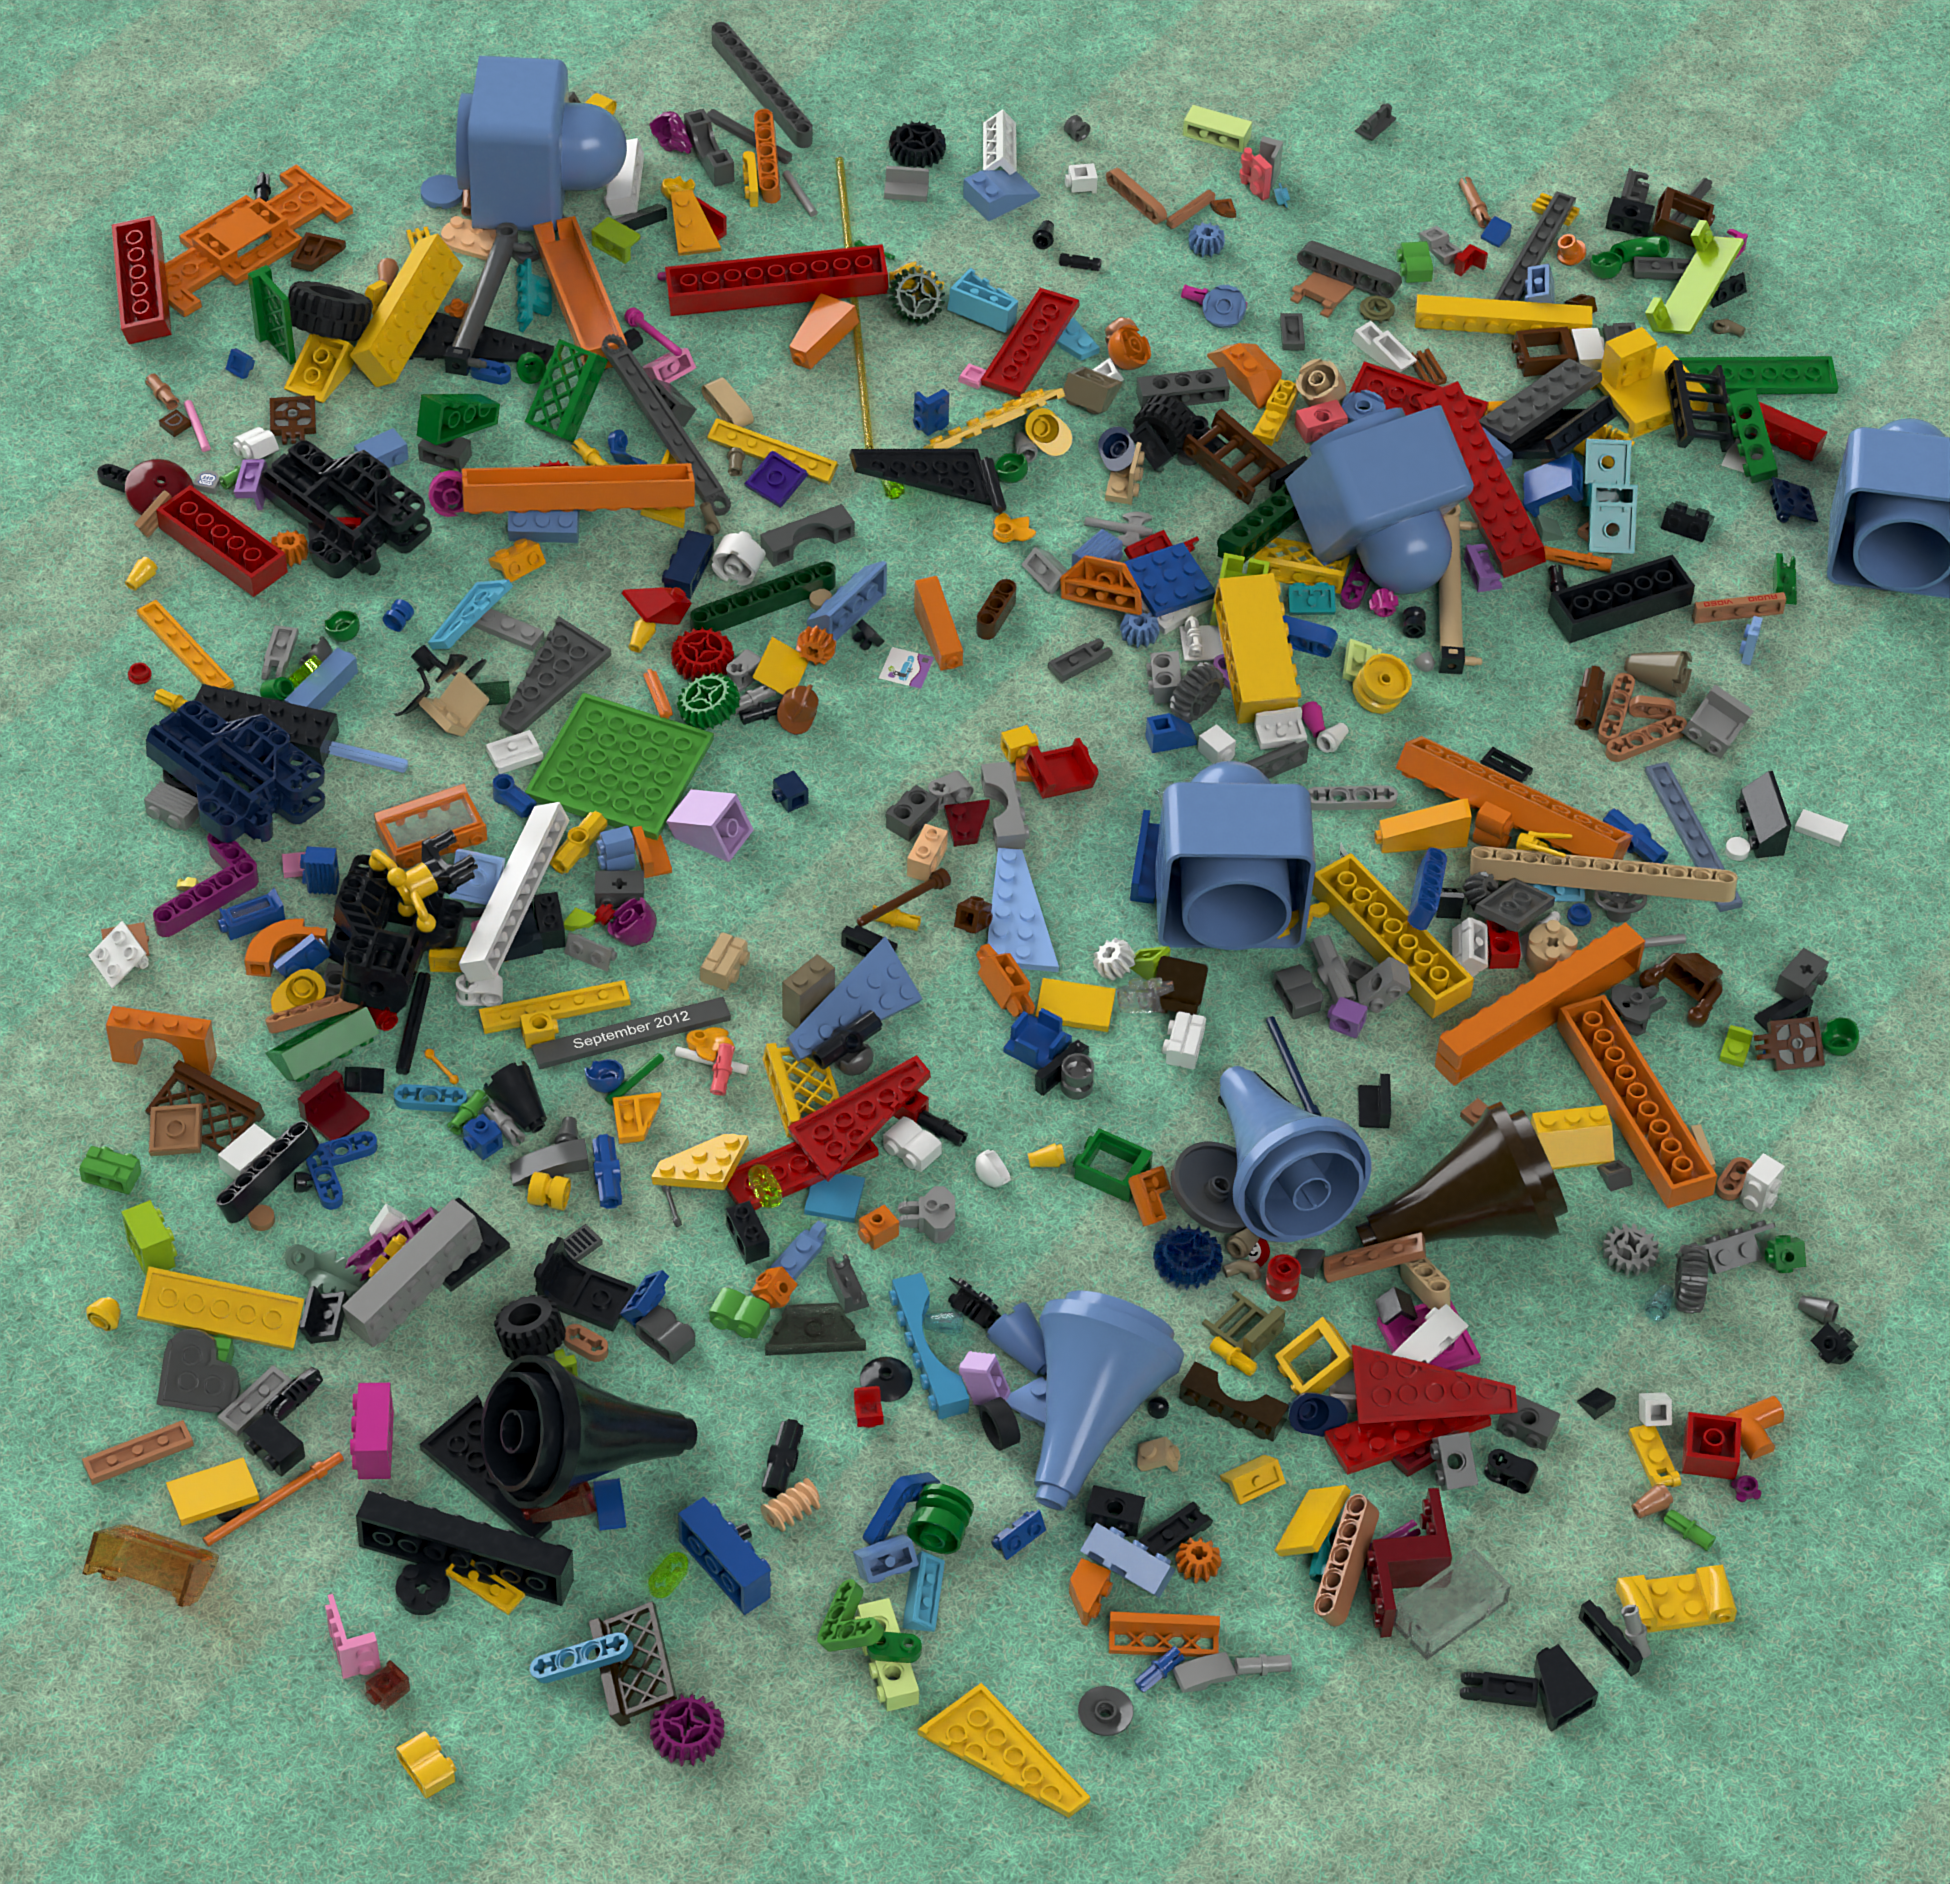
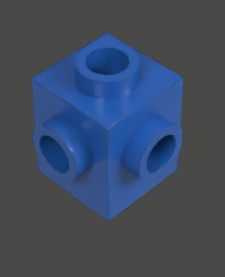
[463,1114,503,1160]

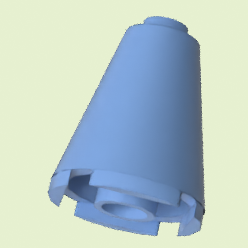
[986,1302,1047,1376]

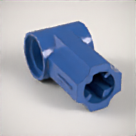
[493,774,537,818]

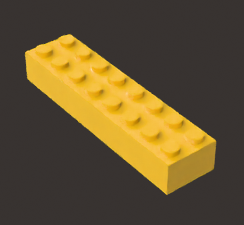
[350,233,463,388]
[1312,853,1474,1019]

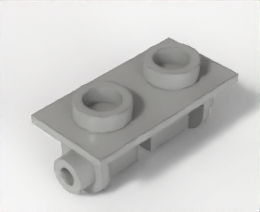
[564,932,617,972]

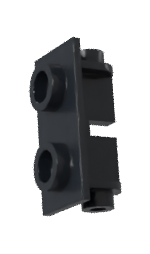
[1711,272,1747,308]

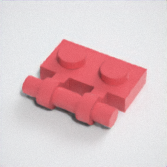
[1239,147,1272,201]

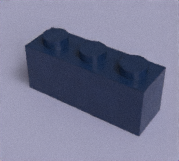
[662,530,714,599]

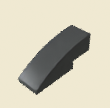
[510,1138,589,1186]

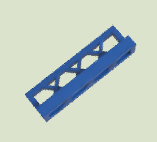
[1130,810,1160,904]

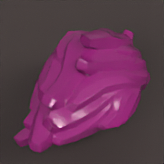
[649,111,692,154]

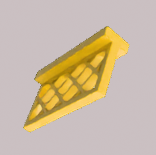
[1254,537,1351,594]
[762,1043,840,1138]

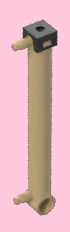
[1438,504,1482,674]

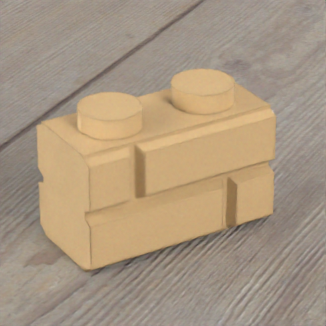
[700,932,750,990]

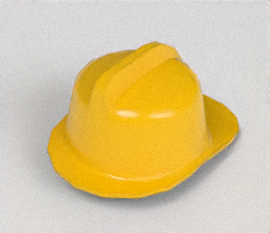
[1025,408,1072,456]
[271,969,326,1013]

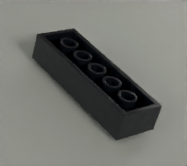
[1548,554,1695,643]
[194,684,339,766]

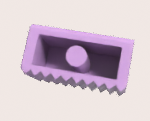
[959,1351,1011,1405]

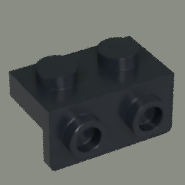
[1661,501,1715,542]
[299,1286,349,1344]

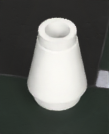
[1317,723,1349,753]

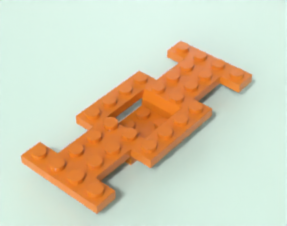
[165,164,353,317]

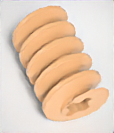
[761,1478,821,1532]

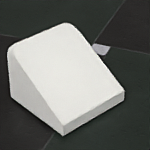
[1092,358,1124,381]

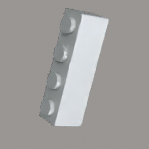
[604,138,644,216]

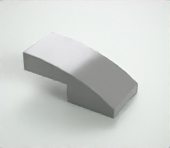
[1419,226,1462,265]
[1172,1652,1237,1693]

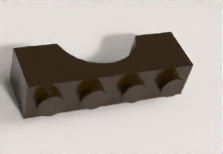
[1179,1361,1289,1442]

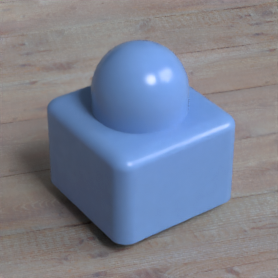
[456,56,627,231]
[1284,405,1474,594]
[1827,418,1950,598]
[1155,761,1316,950]

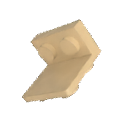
[1105,442,1145,505]
[419,672,489,737]

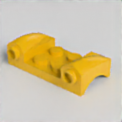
[1615,1565,1737,1633]

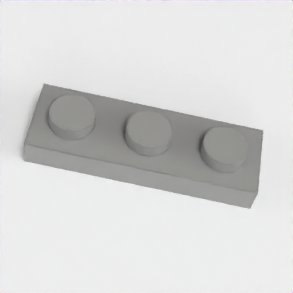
[472,608,544,651]
[217,1365,292,1437]

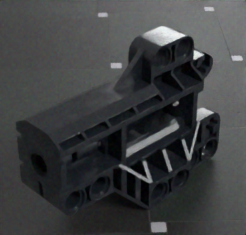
[260,440,432,579]
[328,854,465,1013]

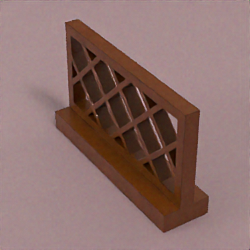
[145,1060,265,1153]

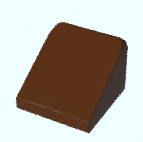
[1565,294,1597,314]

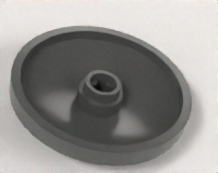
[1171,1141,1247,1233]

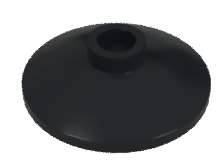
[860,1357,913,1402]

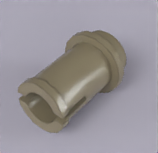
[727,447,745,476]

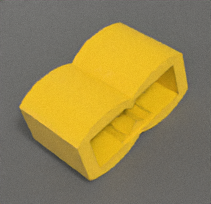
[396,1731,457,1799]

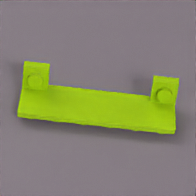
[1645,220,1744,335]

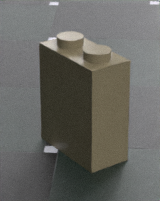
[782,954,835,1029]

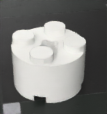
[712,531,766,586]

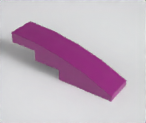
[345,1207,438,1281]

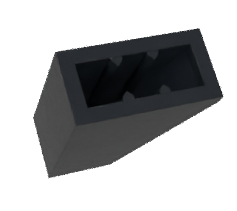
[1533,1644,1598,1732]

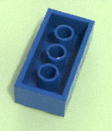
[678,1497,771,1615]

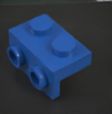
[913,389,950,436]
[273,933,331,979]

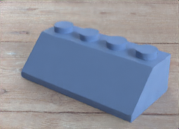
[807,561,887,641]

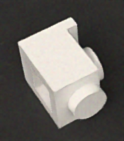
[1065,163,1098,193]

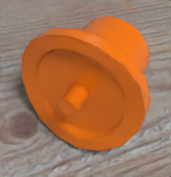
[1557,234,1587,265]

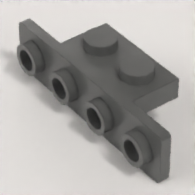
[1675,1220,1776,1274]

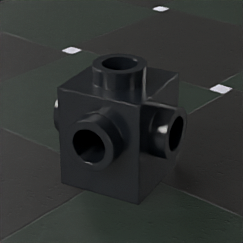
[1810,1322,1859,1365]

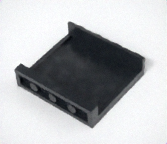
[1497,396,1618,459]

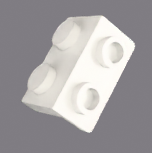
[1254,707,1307,750]

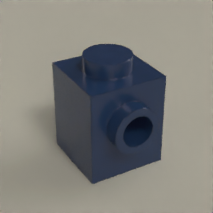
[772,770,809,813]

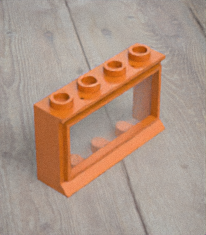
[374,783,487,869]

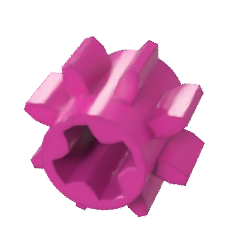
[1369,588,1399,617]

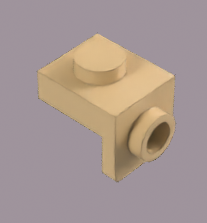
[1137,1436,1180,1472]

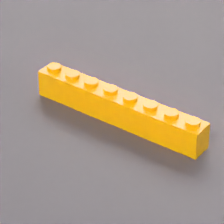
[1415,294,1592,335]

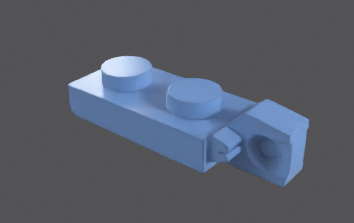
[770,1220,827,1280]

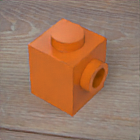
[858,1204,899,1250]

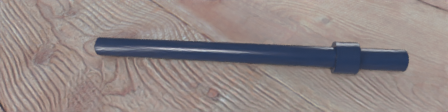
[1266,1016,1321,1116]

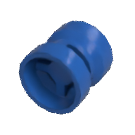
[382,599,414,632]

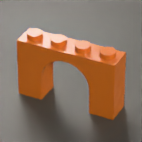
[106,1006,217,1076]

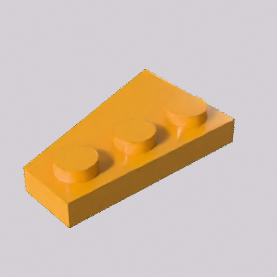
[671,190,722,256]

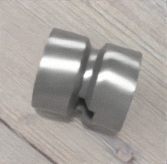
[1061,1053,1094,1100]

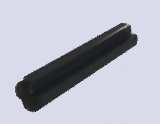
[980,457,1007,514]

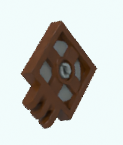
[269,395,316,445]
[1753,1016,1825,1072]

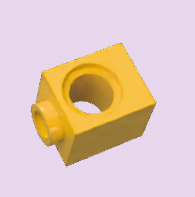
[1000,725,1039,764]
[520,1010,559,1049]

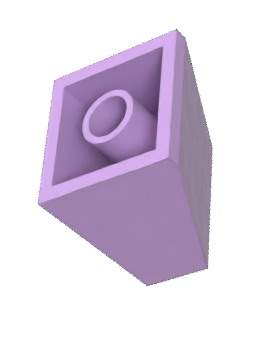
[666,789,754,862]

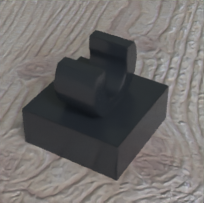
[853,619,885,650]

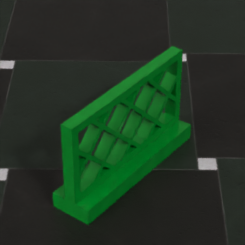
[247,265,296,365]
[525,339,608,442]

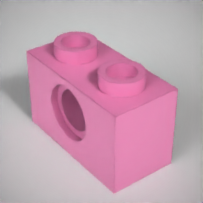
[642,348,696,383]

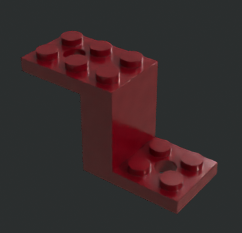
[1364,1488,1452,1638]

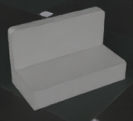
[1259,136,1283,189]
[884,166,929,202]
[1021,547,1068,594]

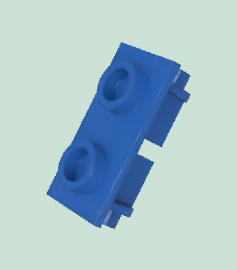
[991,1509,1046,1560]

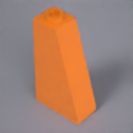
[789,293,859,370]
[914,575,963,670]

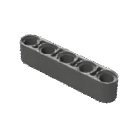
[1297,241,1402,298]

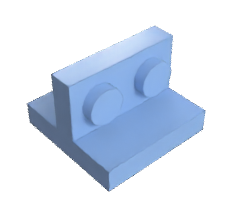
[449,849,505,905]

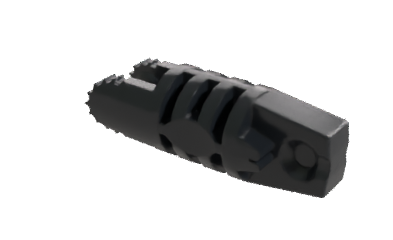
[263,1367,323,1422]

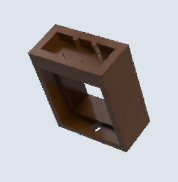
[1652,186,1715,248]
[1511,326,1578,377]

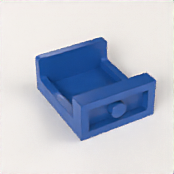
[1522,453,1583,518]

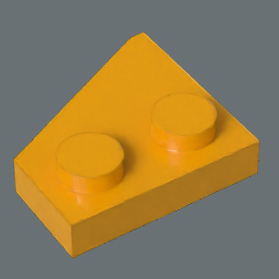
[613,1092,662,1144]

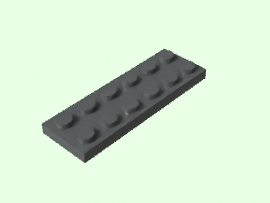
[1479,359,1602,444]

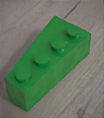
[416,394,500,446]

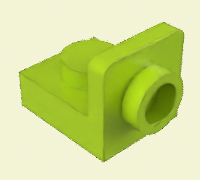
[1719,1025,1753,1068]

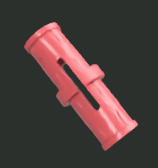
[710,1043,735,1096]

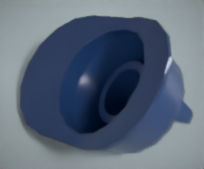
[1098,426,1136,472]
[1288,1392,1348,1437]

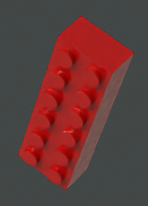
[111,215,172,344]
[156,485,288,597]

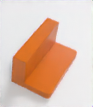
[632,826,672,878]

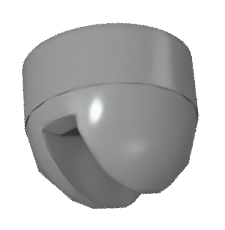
[1414,652,1435,672]

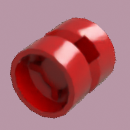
[1265,1254,1301,1302]

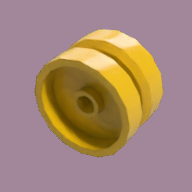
[1353,653,1412,714]

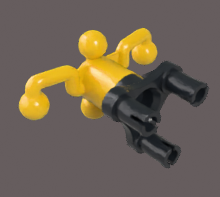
[369,828,478,933]

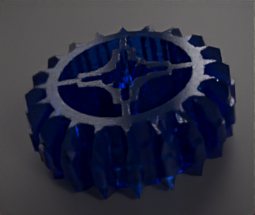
[1153,1224,1223,1290]

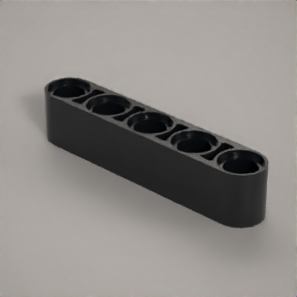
[216,1121,319,1223]

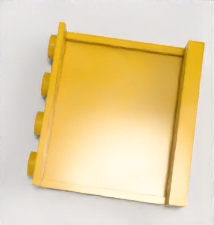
[1590,345,1709,438]

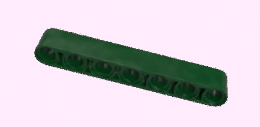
[690,561,836,633]

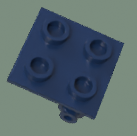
[1769,477,1818,523]

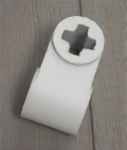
[455,974,503,1007]

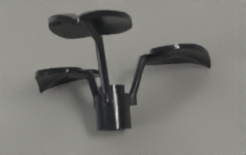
[393,645,487,716]

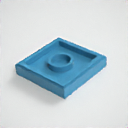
[804,1173,865,1223]

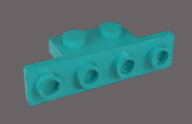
[516,258,552,332]

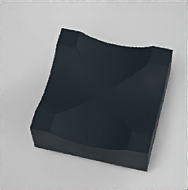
[503,908,544,962]

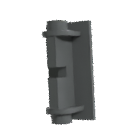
[1355,103,1397,141]

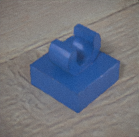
[225,348,255,379]

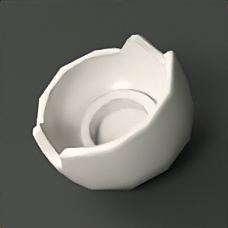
[975,1149,1011,1188]

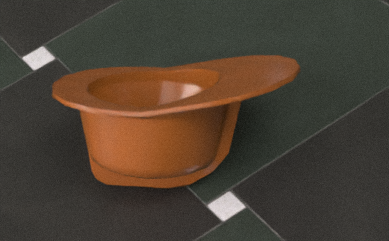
[777,684,819,735]

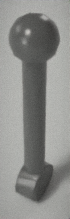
[662,1185,682,1227]

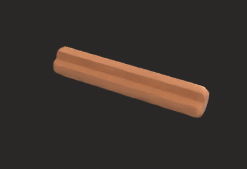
[1166,190,1215,229]

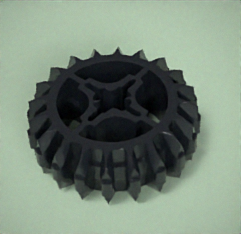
[889,120,946,168]

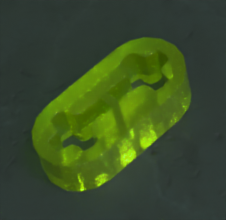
[287,654,323,688]
[748,1164,782,1208]
[648,1552,689,1598]

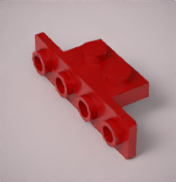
[1124,530,1199,560]

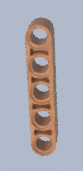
[1314,1494,1379,1627]

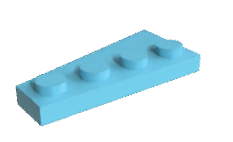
[428,579,513,650]

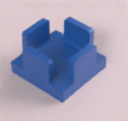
[1003,1008,1072,1070]

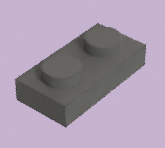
[1280,313,1305,350]

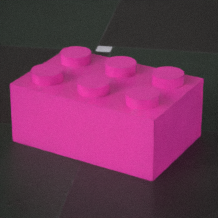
[350,1383,394,1479]

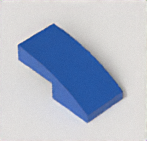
[593,1478,626,1531]

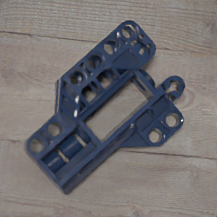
[146,700,325,843]

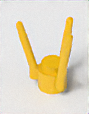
[1516,831,1573,858]

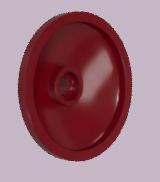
[125,459,194,515]

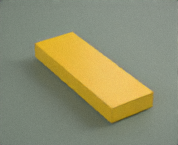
[445,1560,525,1615]

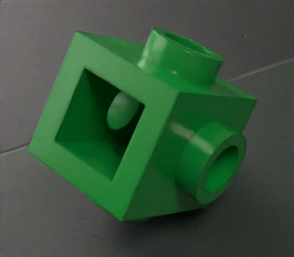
[1764,1235,1807,1273]

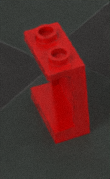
[1023,738,1099,799]

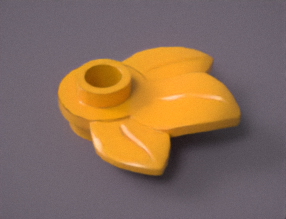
[993,512,1036,543]
[686,1027,735,1062]

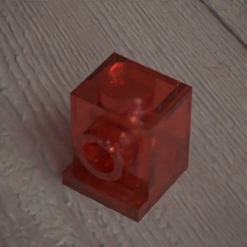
[365,1660,410,1711]

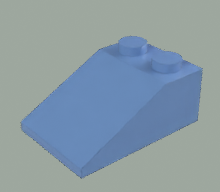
[963,170,1040,222]

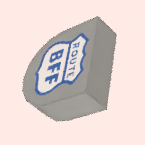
[193,470,220,494]

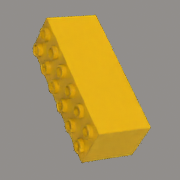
[1214,573,1301,724]

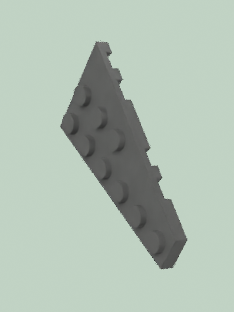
[499,616,612,735]

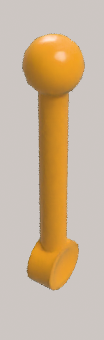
[425,1049,459,1085]

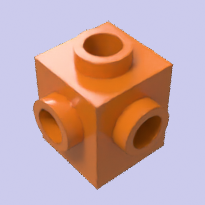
[751,1266,798,1309]

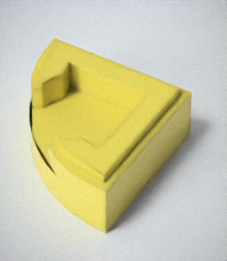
[176,877,199,891]

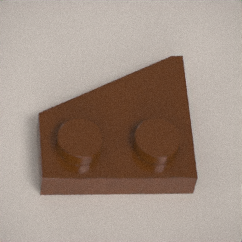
[291,232,346,272]

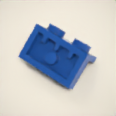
[620,1270,670,1329]

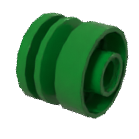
[907,1483,974,1554]

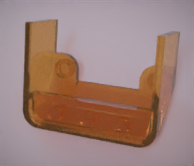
[82,1524,219,1607]

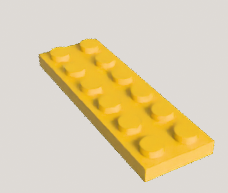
[137,1267,304,1351]

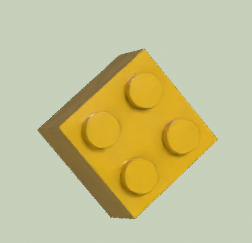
[1600,327,1658,390]

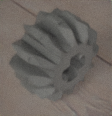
[1462,871,1499,912]

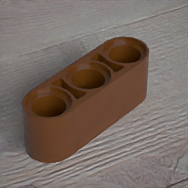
[976,579,1017,640]

